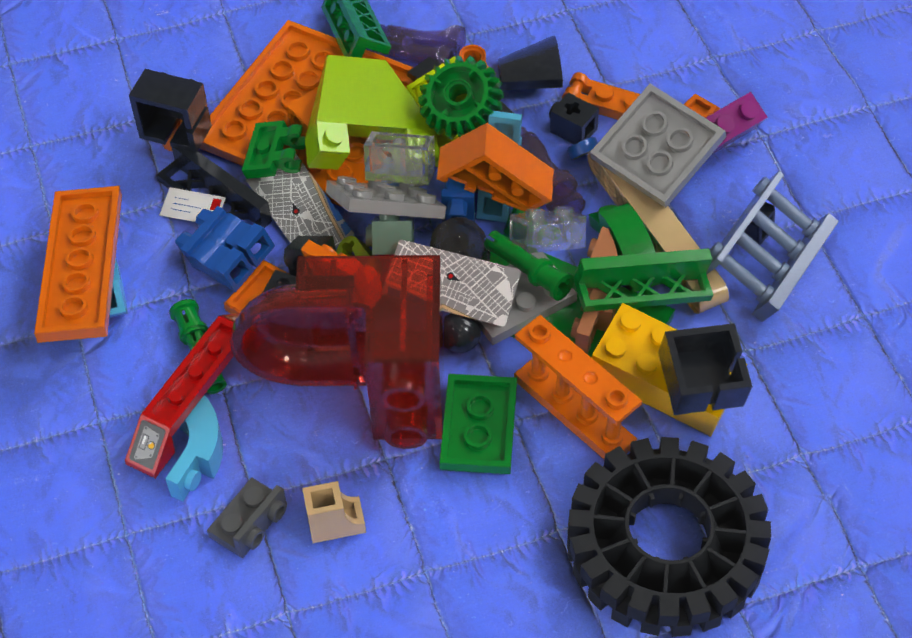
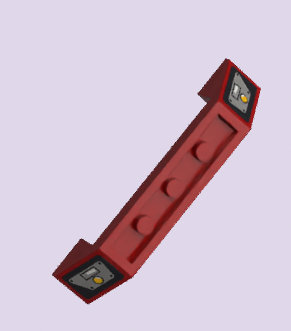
[125,313,268,479]

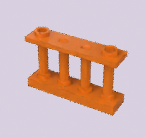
[514,315,642,459]

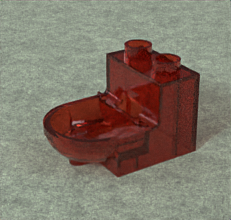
[230,255,444,449]

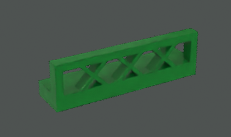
[321,0,392,58]
[573,248,714,312]

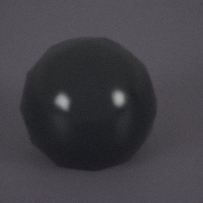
[444,313,481,353]

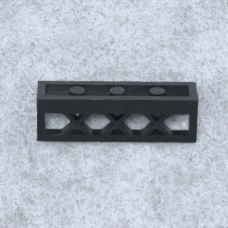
[157,146,272,228]

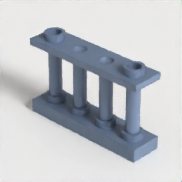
[706,171,839,322]

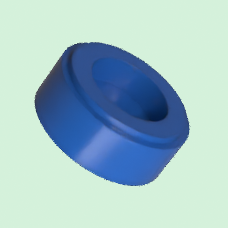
[567,137,598,160]

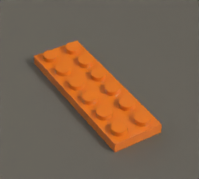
[34,186,122,343]

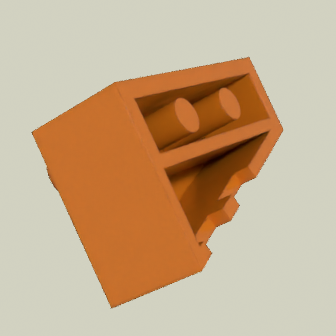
[437,123,554,213]

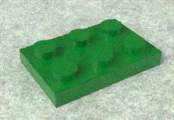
[439,374,517,474]

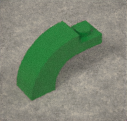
[588,203,662,293]

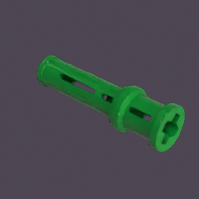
[484,230,574,301]
[169,299,227,394]

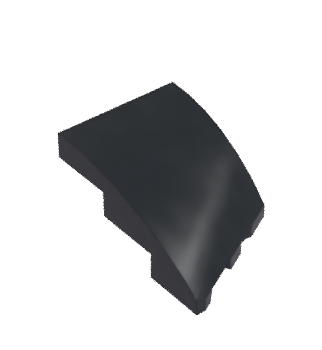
[498,36,563,90]

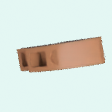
[571,227,618,354]

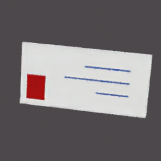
[160,187,226,222]

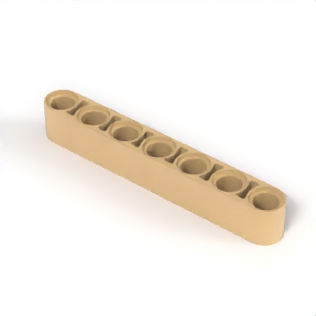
[587,151,729,314]

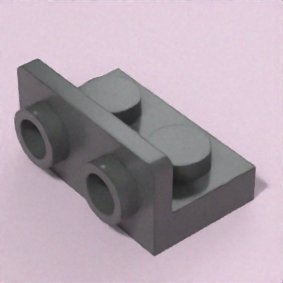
[207,477,287,558]

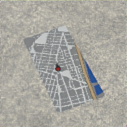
[246,154,354,247]
[383,240,521,327]

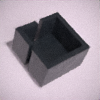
[129,69,212,153]
[658,323,753,415]

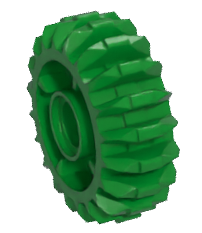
[418,55,504,140]

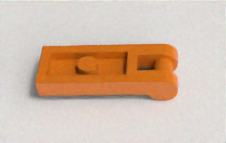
[562,72,640,120]

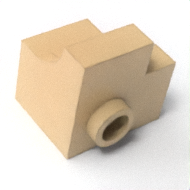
[302,481,366,543]

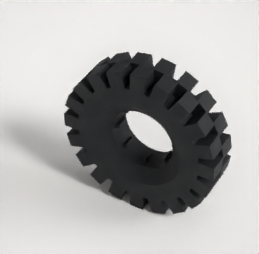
[567,437,771,637]

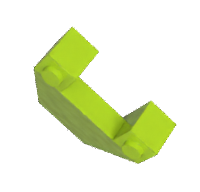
[305,55,439,175]

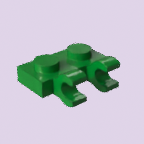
[242,120,306,179]

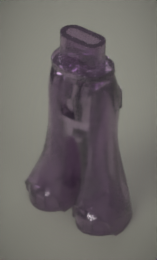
[372,24,466,64]
[521,127,586,222]

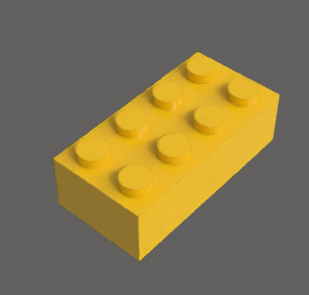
[591,303,748,437]

